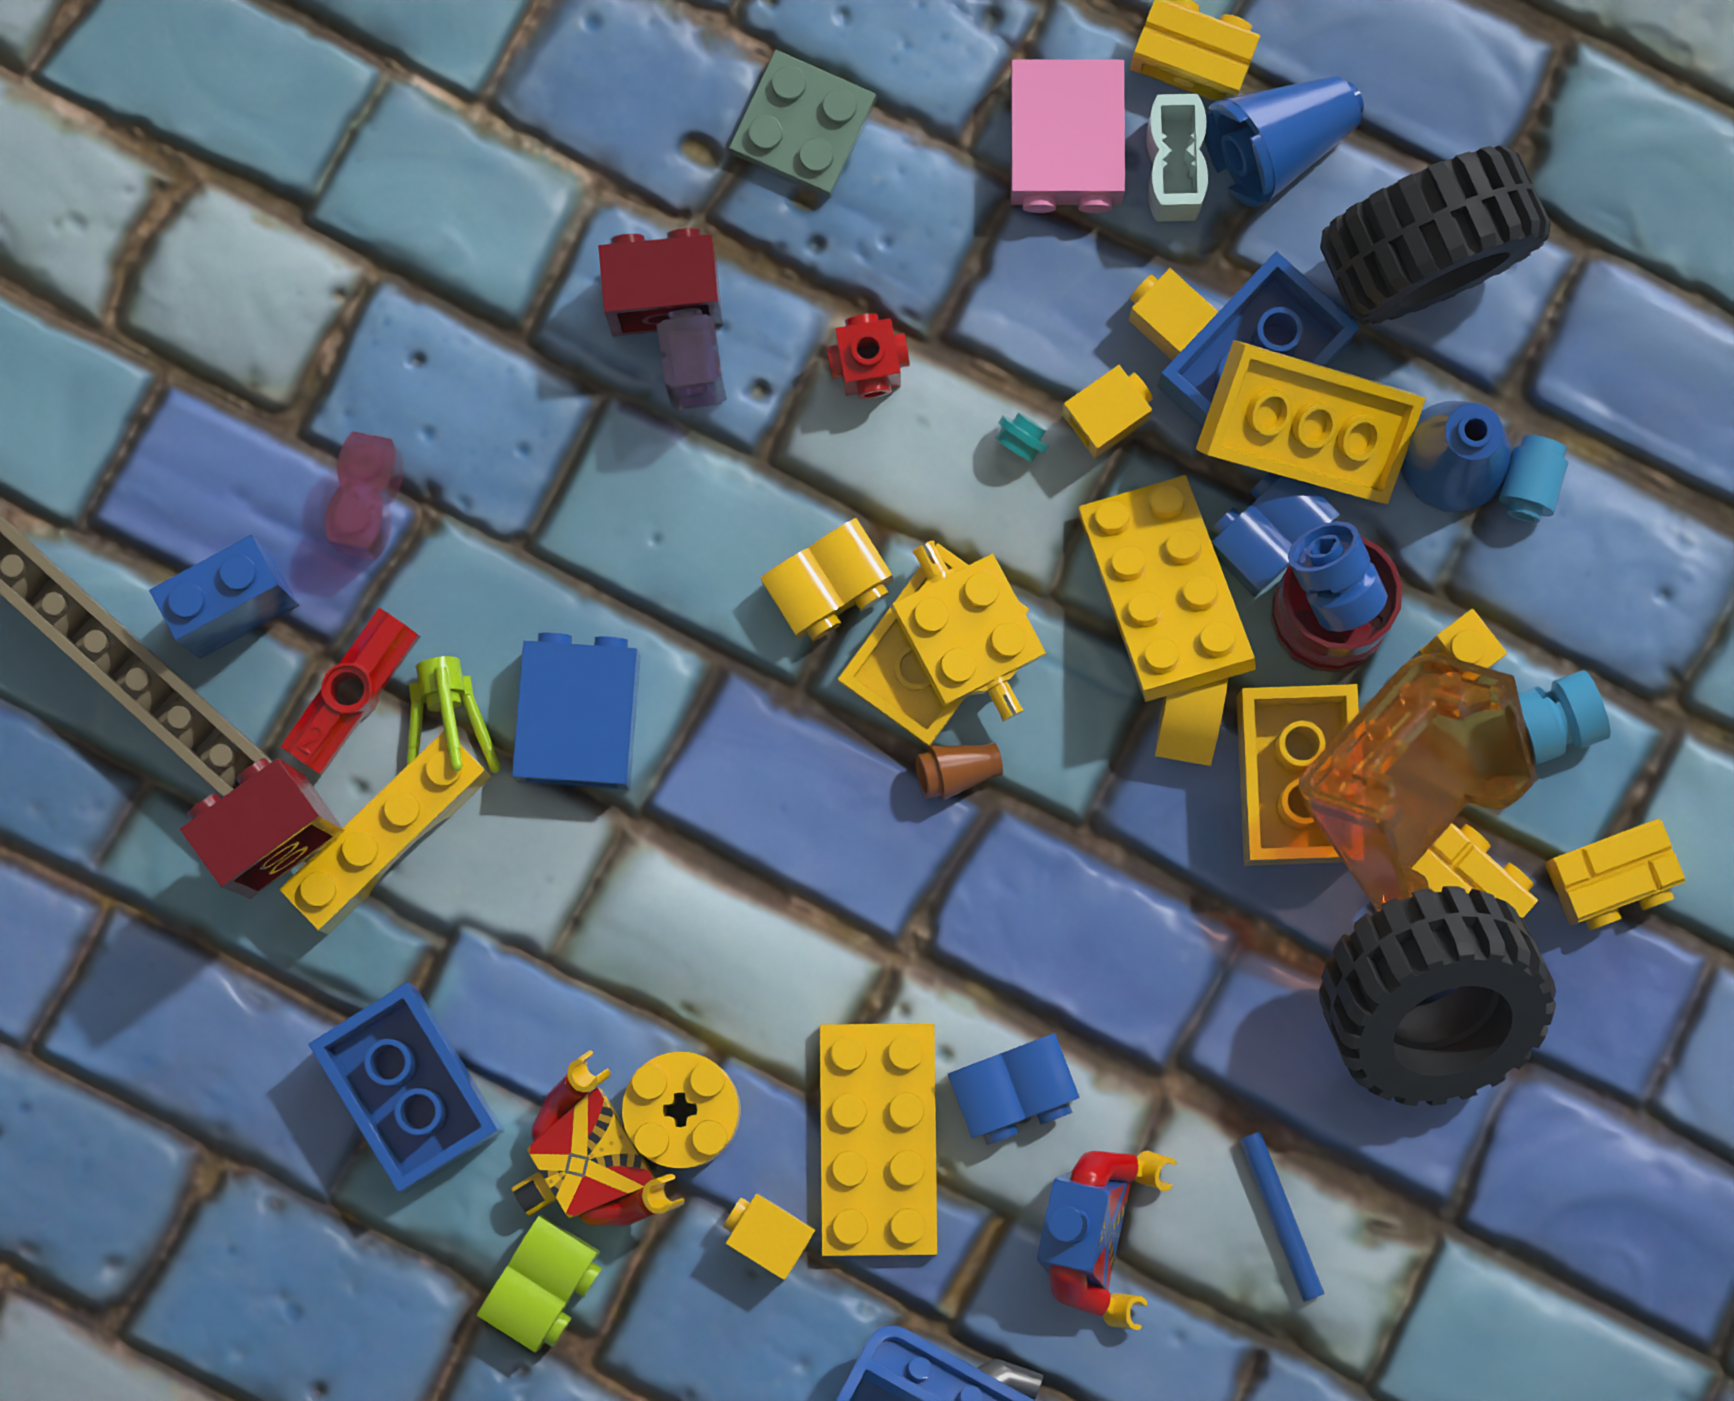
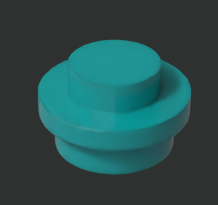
[995,412,1049,462]

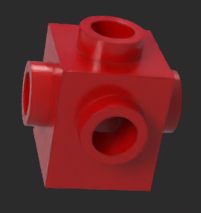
[826,314,910,399]

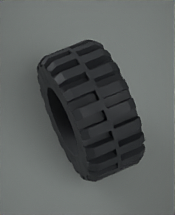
[1320,145,1551,324]
[1319,886,1556,1106]

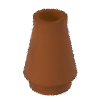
[915,742,1003,801]

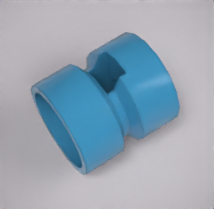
[1507,670,1611,766]

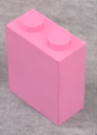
[1010,60,1125,213]

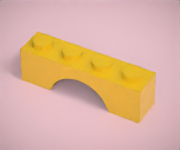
[279,731,492,935]

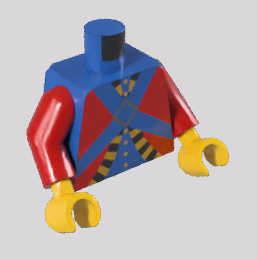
[1037,1150,1177,1330]

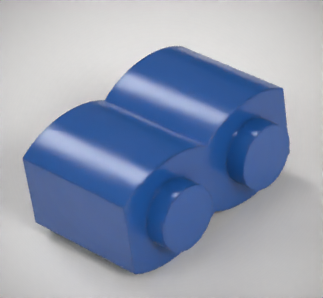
[1210,472,1340,598]
[947,1033,1080,1145]

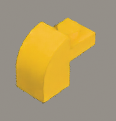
[1155,678,1228,766]

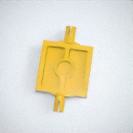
[891,541,1046,722]

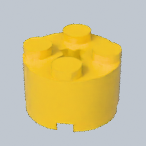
[622,1052,741,1169]

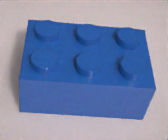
[1157,251,1361,428]
[308,982,504,1193]

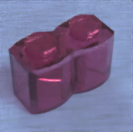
[325,431,403,560]

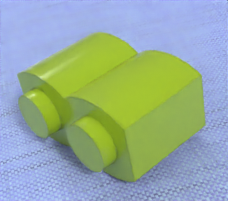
[477,1215,603,1353]

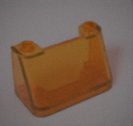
[1299,654,1538,912]

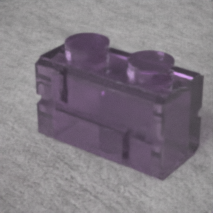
[657,308,727,410]

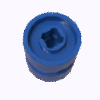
[1288,521,1388,632]

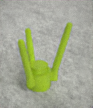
[406,656,501,773]

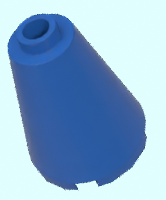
[1204,76,1364,207]
[1400,401,1512,512]

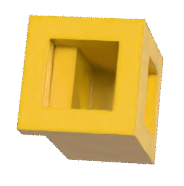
[1418,608,1508,696]

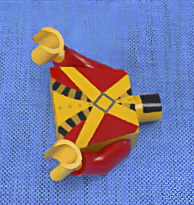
[511,1050,684,1226]

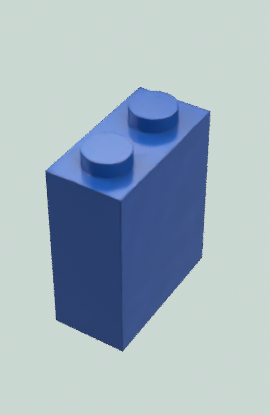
[149,535,299,659]
[512,632,641,790]

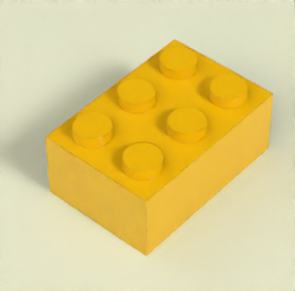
[1236,684,1366,866]

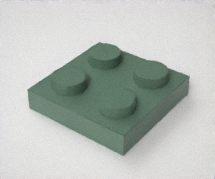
[729,50,877,198]

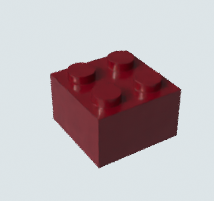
[598,228,723,337]

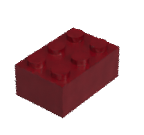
[180,758,345,899]

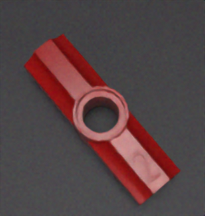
[280,608,420,776]

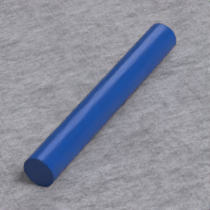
[1239,1131,1325,1302]

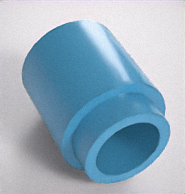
[1499,435,1569,523]

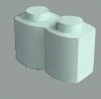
[1146,94,1208,221]

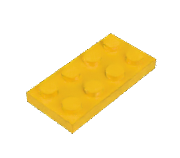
[1196,340,1426,505]
[1078,475,1256,702]
[820,1023,937,1256]

